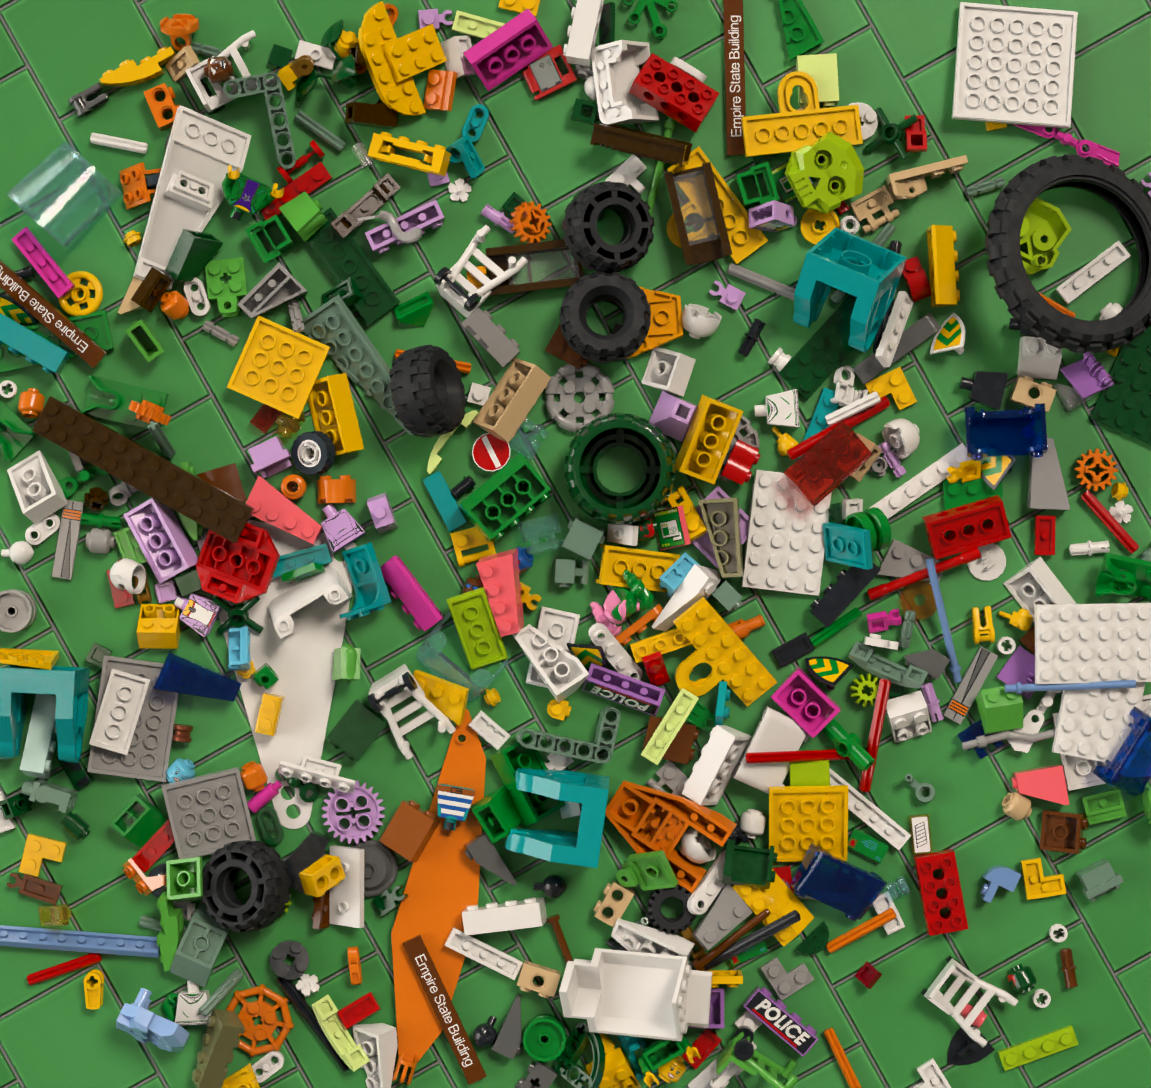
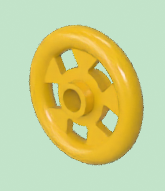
[58,271,103,317]

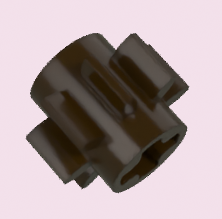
[84,487,109,511]

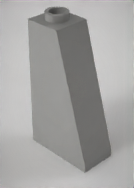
[1027,434,1070,510]

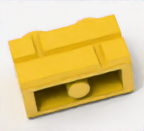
[254,692,284,736]

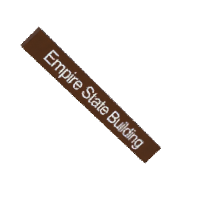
[723,0,746,156]
[0,260,107,368]
[402,935,487,1085]

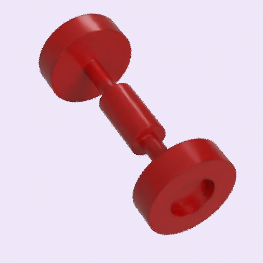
[277,139,325,184]

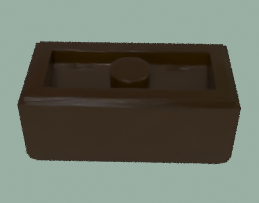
[131,268,172,313]

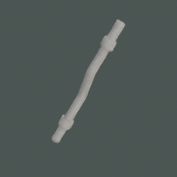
[961,726,1056,750]

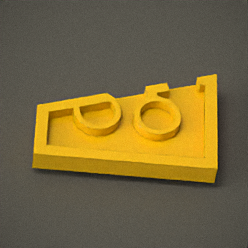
[413,670,469,726]

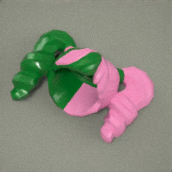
[590,570,654,636]

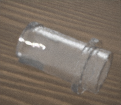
[352,142,373,168]

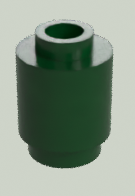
[61,812,90,840]

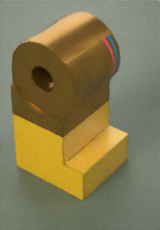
[277,55,314,91]

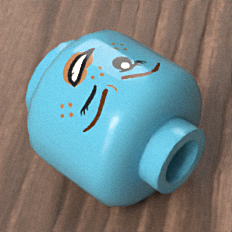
[166,758,196,783]

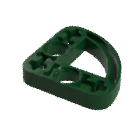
[554,1022,605,1088]

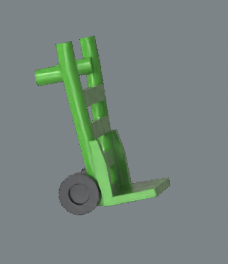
[716,1026,799,1088]

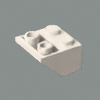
[886,690,932,743]

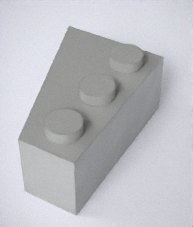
[238,263,308,319]
[461,307,520,368]
[692,883,753,950]

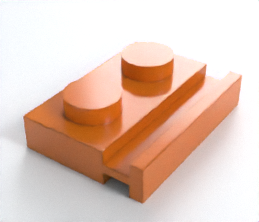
[424,69,457,112]

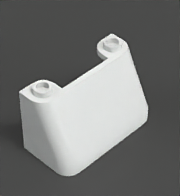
[591,40,659,125]
[269,567,353,639]
[732,705,810,794]

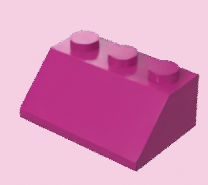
[771,666,841,738]

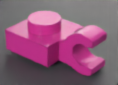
[867,609,902,634]

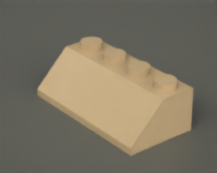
[473,358,551,443]

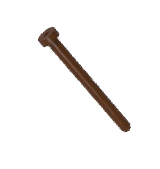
[692,909,771,971]
[546,914,573,964]

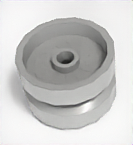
[0,589,38,633]

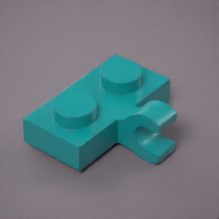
[715,681,731,725]

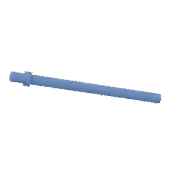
[925,558,962,683]
[1004,680,1136,694]

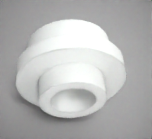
[840,216,860,235]

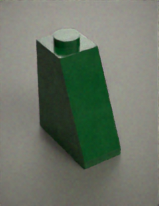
[165,229,223,283]

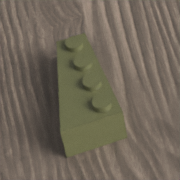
[698,498,744,578]
[192,1009,245,1088]

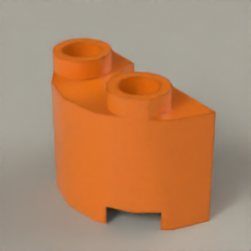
[317,475,356,504]

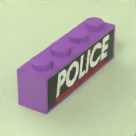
[582,663,665,716]
[742,985,818,1057]

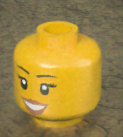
[657,1056,686,1084]

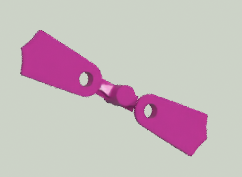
[1013,124,1120,167]

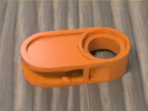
[347,946,362,985]

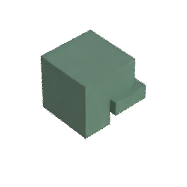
[562,515,607,560]
[1076,858,1124,902]

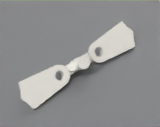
[1007,690,1063,753]

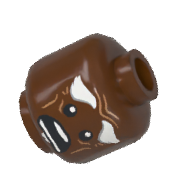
[204,56,233,83]

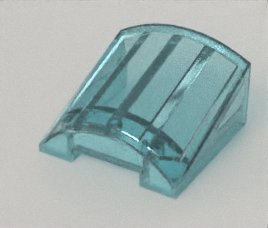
[7,140,123,251]

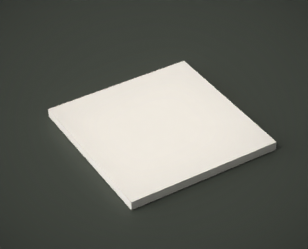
[952,2,1078,129]

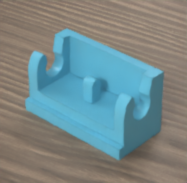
[659,552,700,598]
[228,626,251,671]

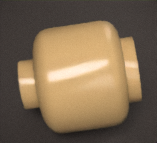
[1002,792,1032,821]

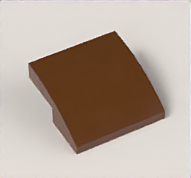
[195,463,247,502]

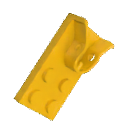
[595,544,680,592]

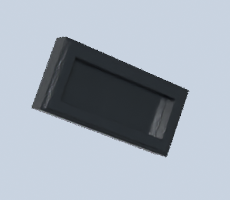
[771,632,815,668]

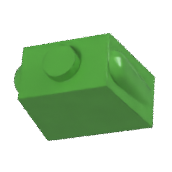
[279,191,328,242]
[125,319,164,363]
[332,644,361,682]

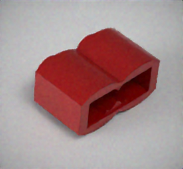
[721,439,761,485]

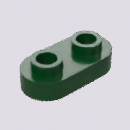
[257,806,284,845]

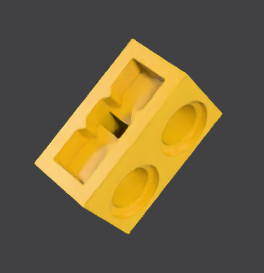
[299,854,346,897]

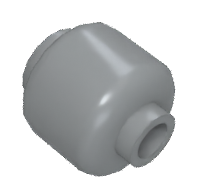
[86,528,116,554]

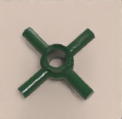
[865,107,919,160]
[213,596,264,635]

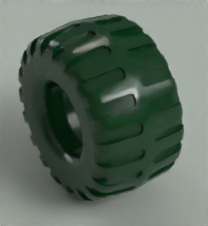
[564,413,676,525]

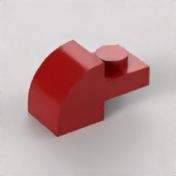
[904,115,927,152]
[902,256,932,302]

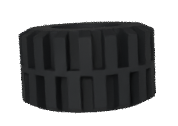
[648,884,696,934]

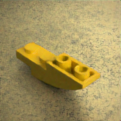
[99,46,176,87]

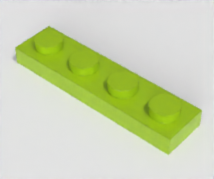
[997,1025,1079,1071]

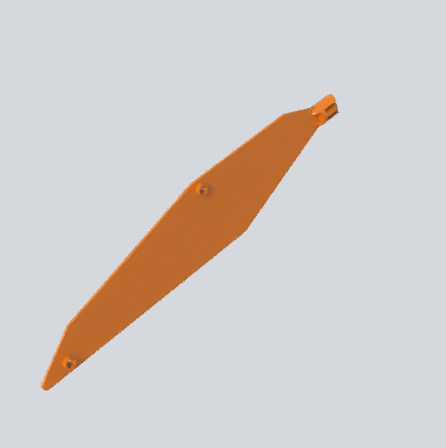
[391,709,486,1085]

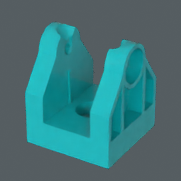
[793,227,907,353]
[0,664,90,763]
[505,768,609,868]

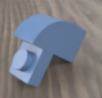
[980,865,1022,903]

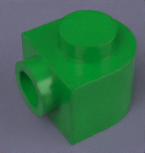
[253,663,279,690]

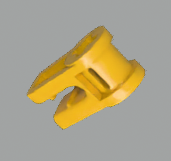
[971,606,995,644]
[83,969,104,1010]

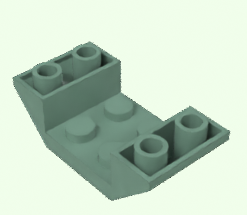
[169,901,231,988]

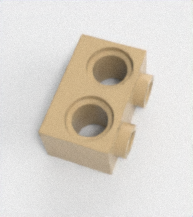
[593,881,634,928]

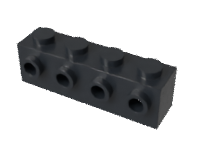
[809,563,881,628]

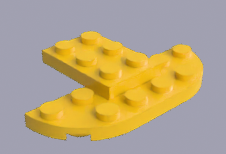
[358,1,447,116]

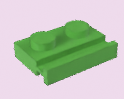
[113,527,148,564]
[1081,788,1127,825]

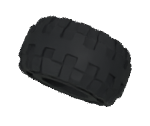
[562,181,655,273]
[560,271,651,364]
[389,345,466,438]
[201,840,292,932]

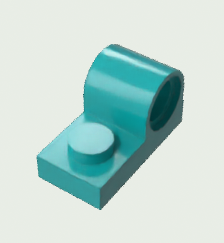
[446,135,485,179]

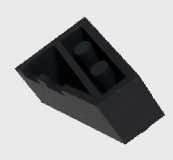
[285,830,331,894]

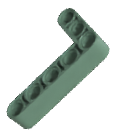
[223,72,296,169]
[516,706,621,764]

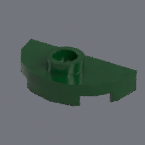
[796,921,829,954]

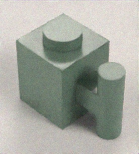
[555,559,589,587]

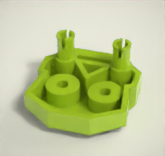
[785,132,864,213]
[1020,197,1072,275]

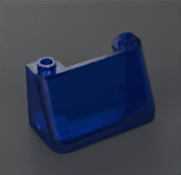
[964,403,1048,461]
[1093,706,1151,797]
[790,843,887,922]

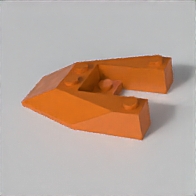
[605,781,737,893]

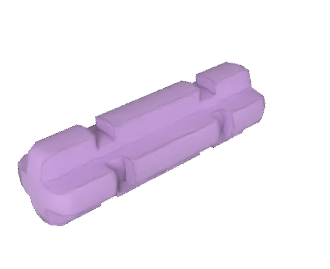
[878,441,906,478]

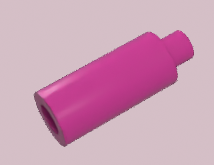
[247,780,283,813]

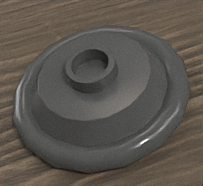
[350,839,398,898]

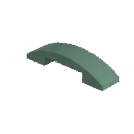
[848,641,928,688]

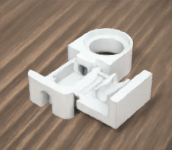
[830,366,868,406]

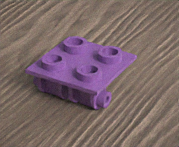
[1060,352,1114,399]
[997,645,1035,700]

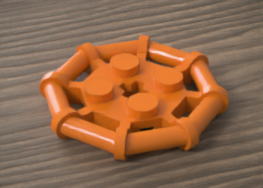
[226,984,294,1057]

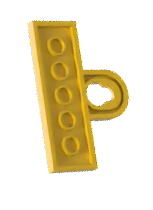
[741,71,863,157]
[667,146,768,265]
[673,596,777,707]

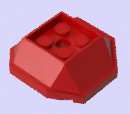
[195,523,280,604]

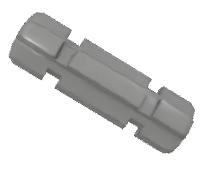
[287,299,305,333]
[202,320,240,347]

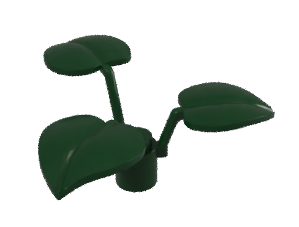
[296,19,359,102]

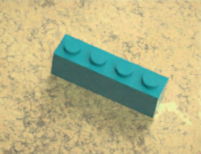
[0,313,71,375]

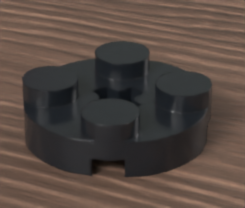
[270,940,309,981]

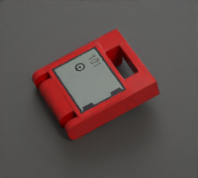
[522,45,578,101]

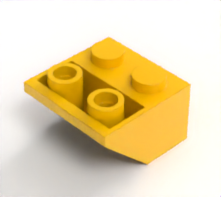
[136,604,181,649]
[585,1047,641,1088]

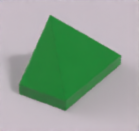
[393,291,434,327]

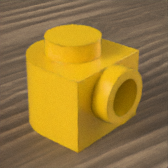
[334,30,359,58]
[547,698,572,721]

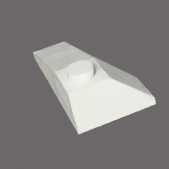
[611,918,695,959]

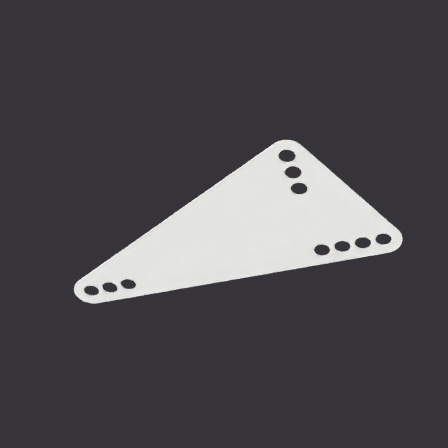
[197,520,357,829]

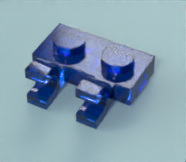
[957,719,1004,759]

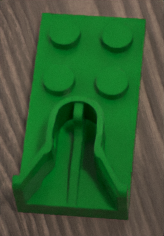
[81,375,168,429]
[0,399,37,462]
[1095,553,1151,599]

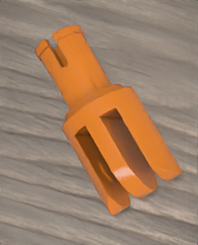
[728,614,765,639]

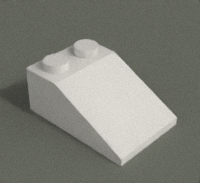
[7,450,68,524]

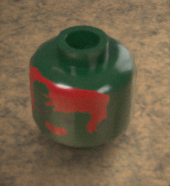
[630,517,658,544]
[1007,964,1037,995]

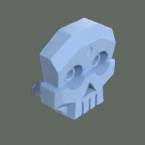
[116,988,190,1052]

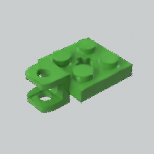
[205,257,248,318]
[615,850,678,891]

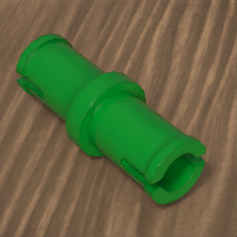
[80,513,121,529]

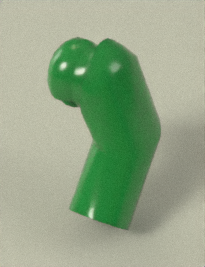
[162,993,178,1021]

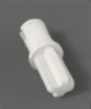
[1069,540,1110,556]

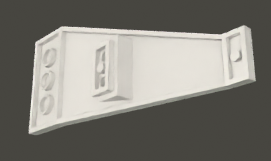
[133,105,251,291]

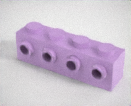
[365,200,445,254]

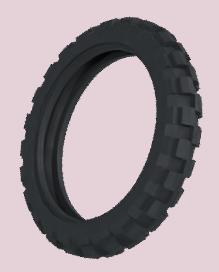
[985,154,1151,353]

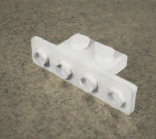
[278,755,356,793]
[688,1041,757,1088]

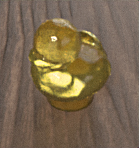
[276,411,306,438]

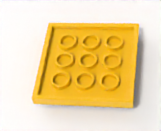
[227,315,331,419]
[769,785,848,862]

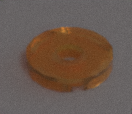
[900,580,937,619]

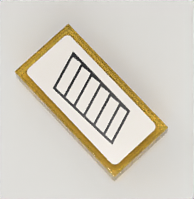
[909,814,933,855]

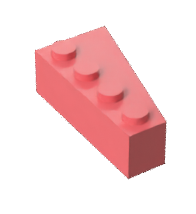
[246,476,323,545]
[476,548,524,637]

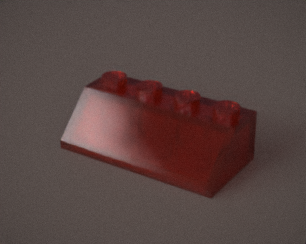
[783,421,873,507]

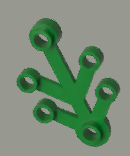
[623,0,678,40]

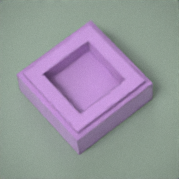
[154,580,178,603]

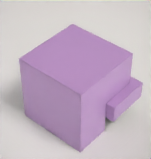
[248,436,293,479]

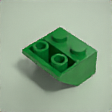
[470,785,522,844]
[110,793,168,848]

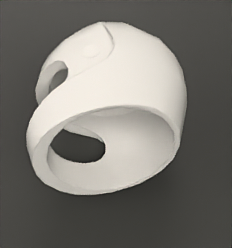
[110,558,146,594]

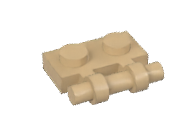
[850,185,900,234]

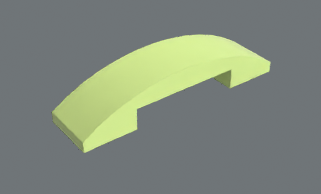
[427,410,479,474]
[312,995,370,1072]

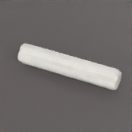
[90,132,148,154]
[825,392,881,426]

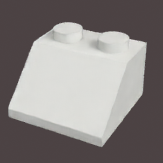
[1017,336,1062,380]
[642,347,696,397]

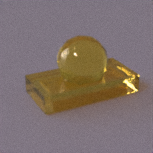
[39,904,71,926]

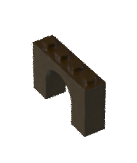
[345,42,398,129]

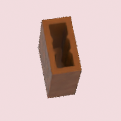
[379,800,440,862]

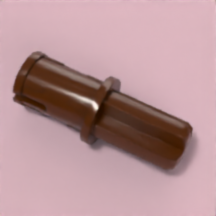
[1060,948,1078,988]

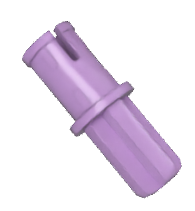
[480,204,515,234]
[921,682,944,722]

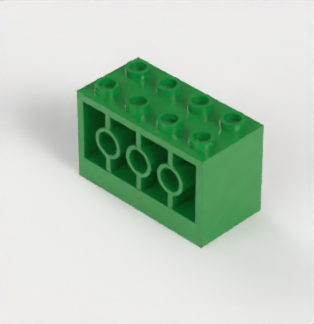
[459,453,551,542]

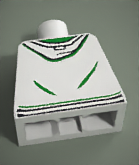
[754,389,800,427]
[175,980,212,1025]

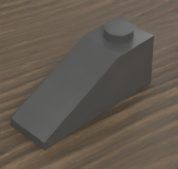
[464,832,517,886]
[492,993,524,1060]

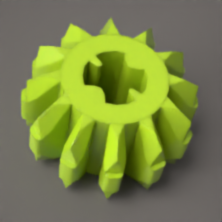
[850,673,879,707]

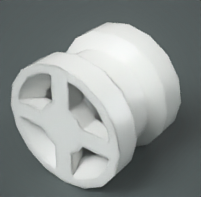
[768,347,792,372]

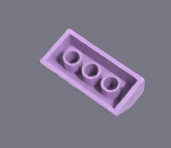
[124,498,198,584]

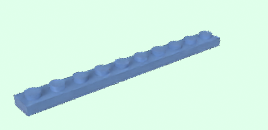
[0,925,160,958]

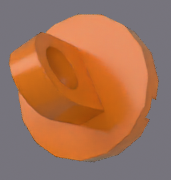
[160,14,199,51]

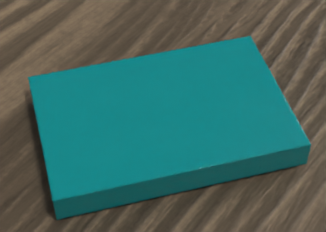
[822,522,873,570]

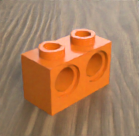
[143,83,180,131]

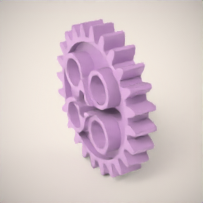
[322,780,385,844]

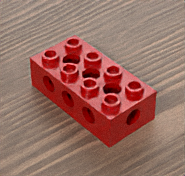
[629,53,720,133]
[922,495,1012,560]
[913,849,969,936]

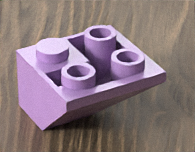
[649,391,697,442]

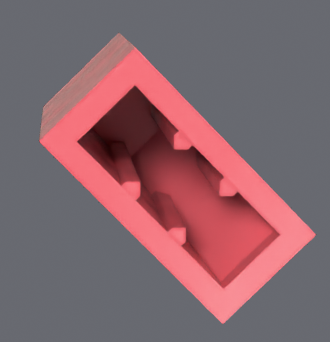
[1011,764,1070,805]

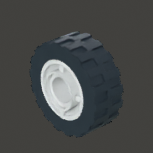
[291,431,336,475]

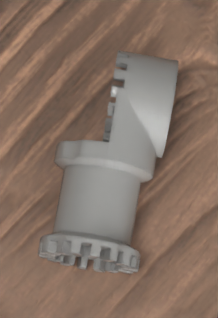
[108,481,139,506]

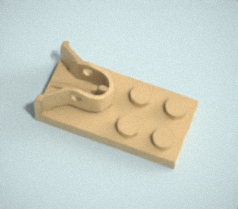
[885,155,968,200]

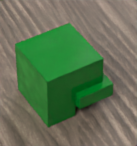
[735,162,780,208]
[245,215,295,264]

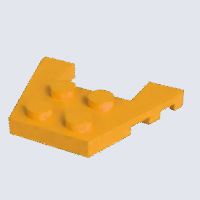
[626,286,684,359]

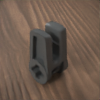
[68,82,110,118]

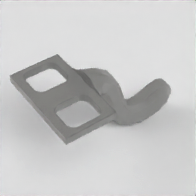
[357,211,422,243]

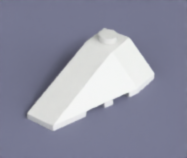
[651,564,720,631]
[513,624,589,703]
[353,1023,398,1088]

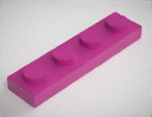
[11,227,75,299]

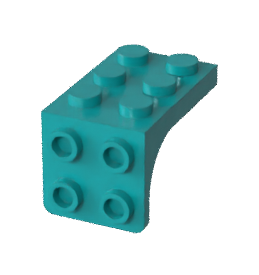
[339,542,391,621]

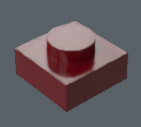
[855,962,882,989]

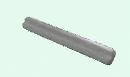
[727,263,796,301]

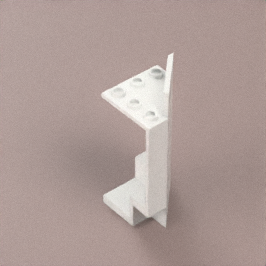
[559,948,712,1041]

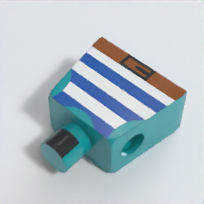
[438,783,475,831]

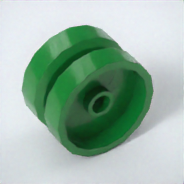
[844,507,891,552]
[523,1014,567,1062]

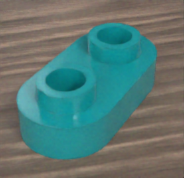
[462,104,489,143]

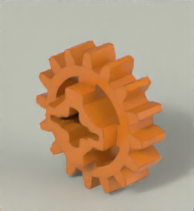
[509,201,552,243]
[128,400,171,425]
[1074,448,1118,491]

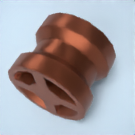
[172,724,193,742]

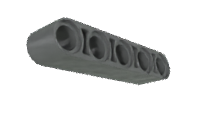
[852,312,941,384]

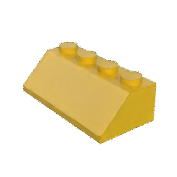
[927,225,960,307]
[308,373,364,457]
[676,394,744,484]
[732,869,814,947]

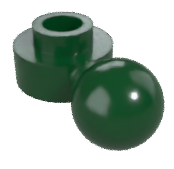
[287,777,319,803]

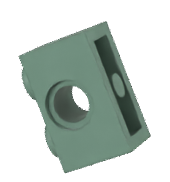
[711,580,742,611]

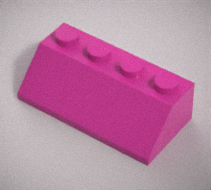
[463,9,553,92]
[380,555,444,632]

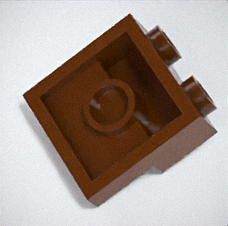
[545,324,588,369]
[1040,810,1088,854]

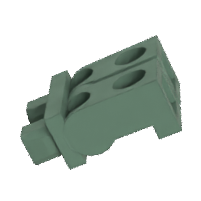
[21,779,79,813]

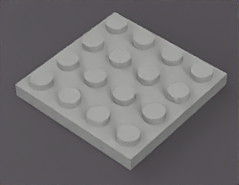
[161,767,256,859]

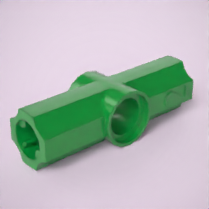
[822,719,875,772]

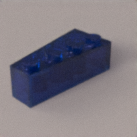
[153,651,242,702]

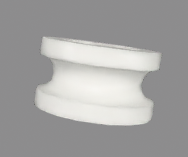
[0,380,17,398]
[997,637,1016,654]
[1049,924,1068,943]
[1032,989,1051,1008]

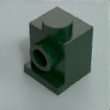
[571,98,600,125]
[0,793,33,820]

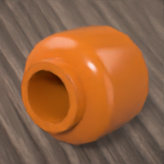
[160,291,189,320]
[18,388,45,418]
[281,474,307,500]
[240,761,268,792]

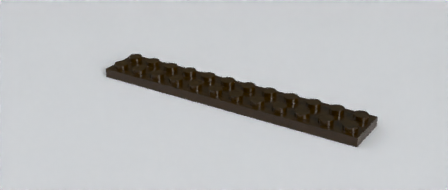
[32,396,255,543]

